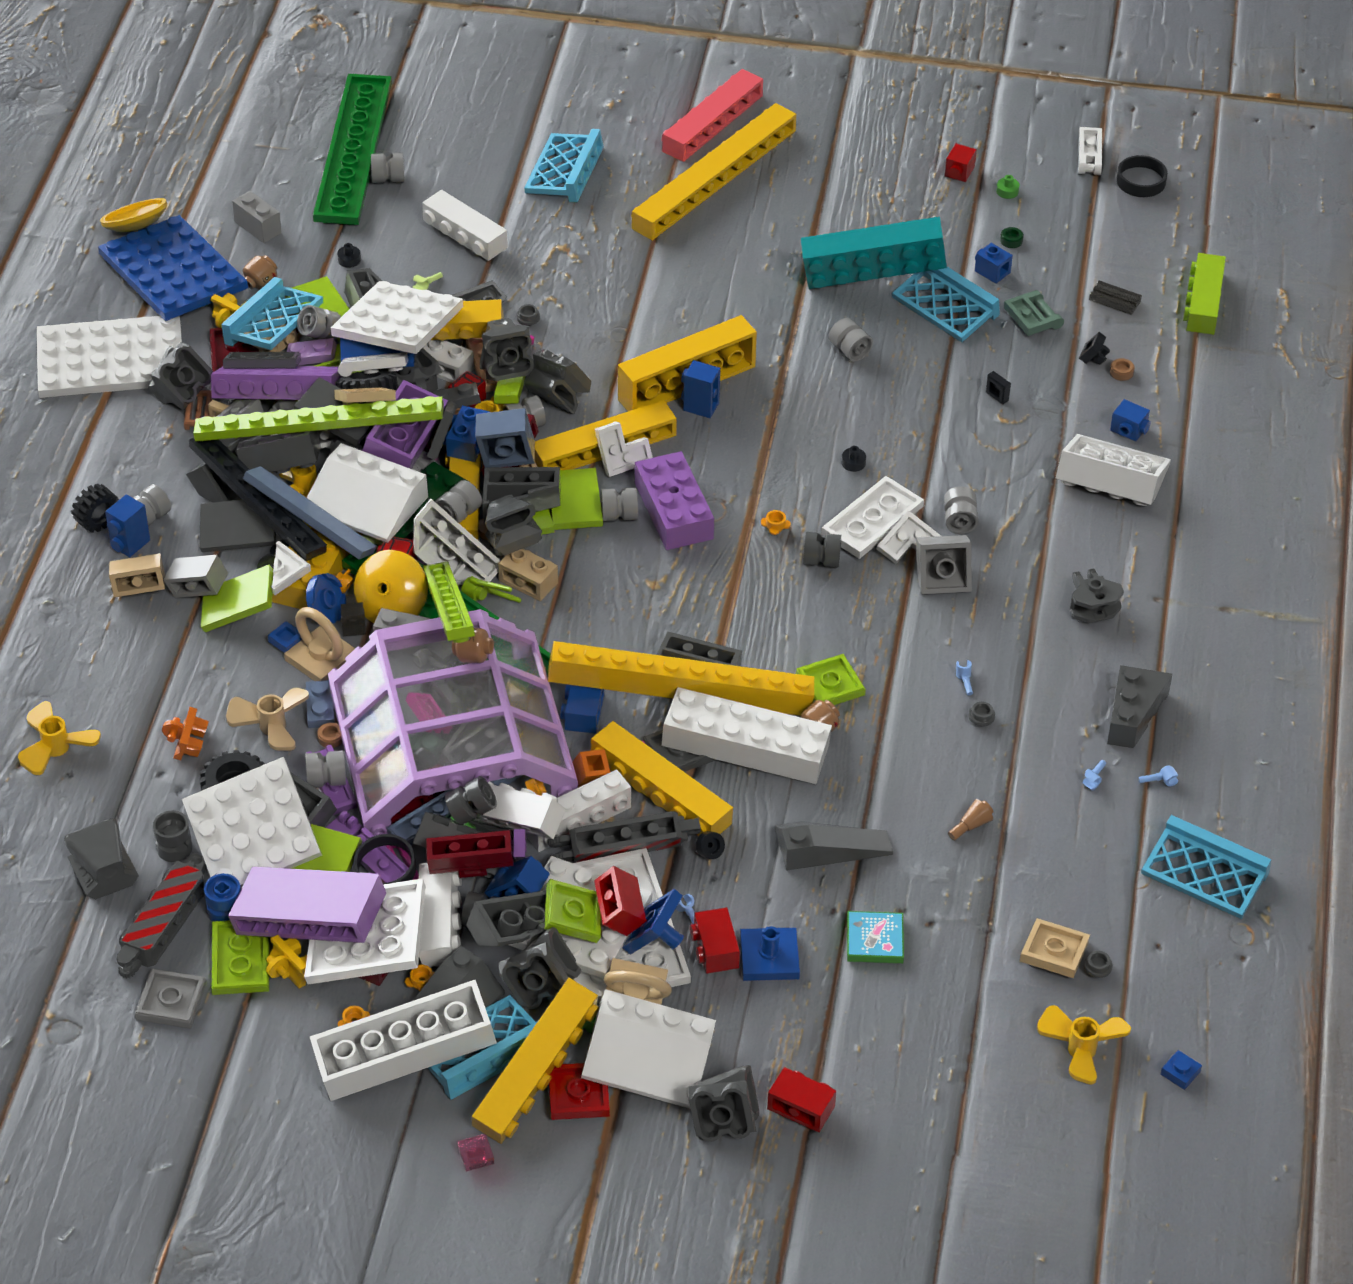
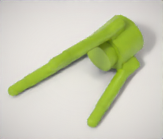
[461,576,522,603]

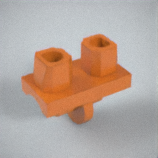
[162,707,209,760]

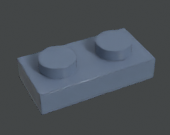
[306,680,335,728]

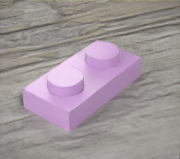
[287,338,337,365]

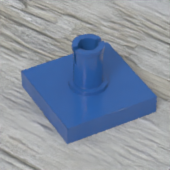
[622,889,684,955]
[740,926,800,981]

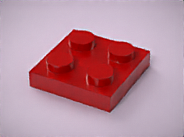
[549,1063,610,1120]

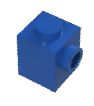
[975,243,1013,283]
[1110,399,1151,441]

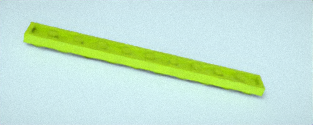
[193,396,444,441]
[423,561,475,643]

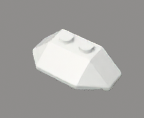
[413,499,501,585]

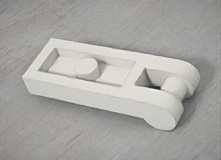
[1078,127,1102,175]
[338,352,408,377]

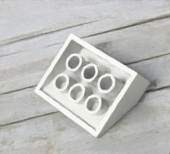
[1056,434,1171,506]
[307,443,428,543]
[581,989,716,1109]

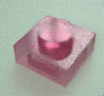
[457,1134,494,1172]

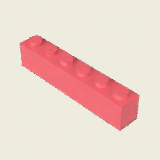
[662,69,763,162]

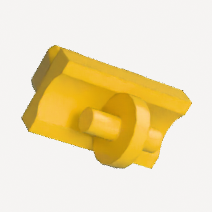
[211,293,246,328]
[266,935,307,988]

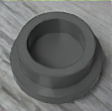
[516,304,540,326]
[969,702,995,726]
[1084,951,1113,978]

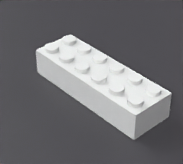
[661,687,832,784]
[310,980,497,1101]

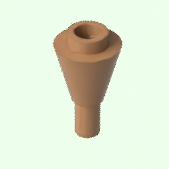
[948,799,993,841]

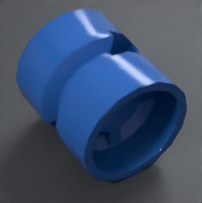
[204,873,241,921]

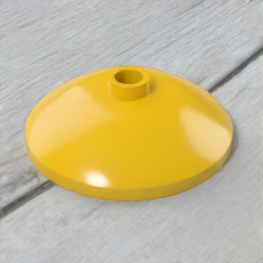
[100,198,168,232]
[354,550,428,623]

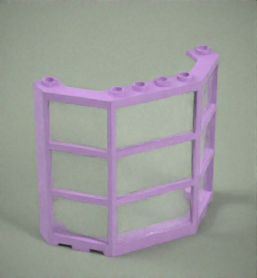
[328,609,578,836]

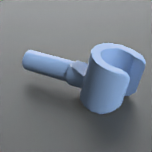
[956,660,973,696]
[1082,760,1106,790]
[1139,765,1178,787]
[676,894,694,924]

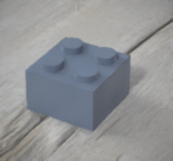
[475,408,535,467]

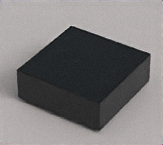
[986,371,1011,404]

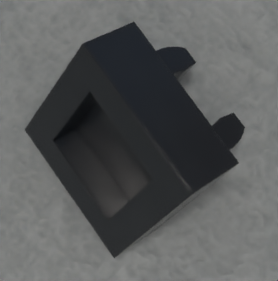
[1079,332,1110,365]

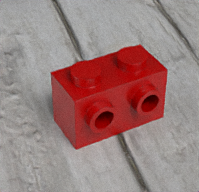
[594,866,646,936]
[690,907,740,974]
[767,1067,836,1133]

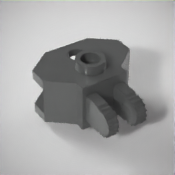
[1070,568,1124,623]

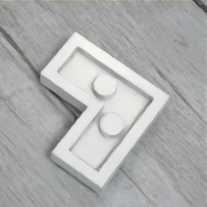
[594,421,653,477]
[876,510,941,564]

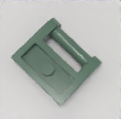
[1004,290,1064,336]

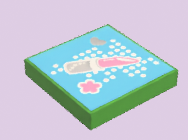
[847,911,904,964]

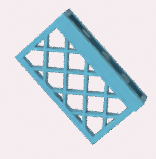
[524,129,604,202]
[892,267,1000,342]
[222,277,323,350]
[1141,815,1271,919]
[428,995,538,1100]

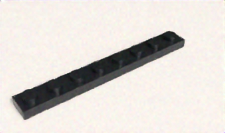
[189,438,327,561]

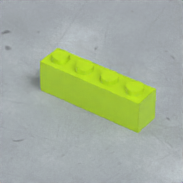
[1183,253,1226,335]

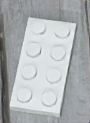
[821,476,924,559]

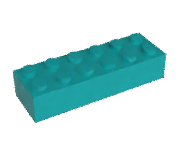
[801,216,947,289]

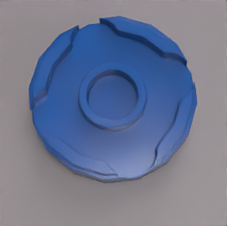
[306,573,346,624]

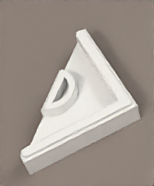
[272,541,311,595]

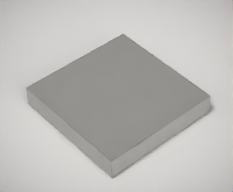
[135,969,207,1029]

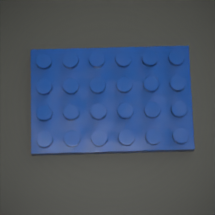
[98,215,248,321]

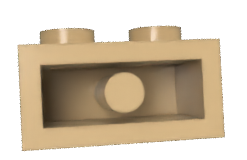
[498,549,558,601]
[109,553,165,597]

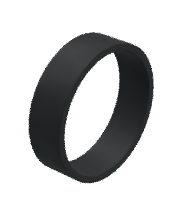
[1117,155,1168,197]
[354,834,417,885]

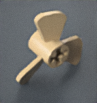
[226,688,309,751]

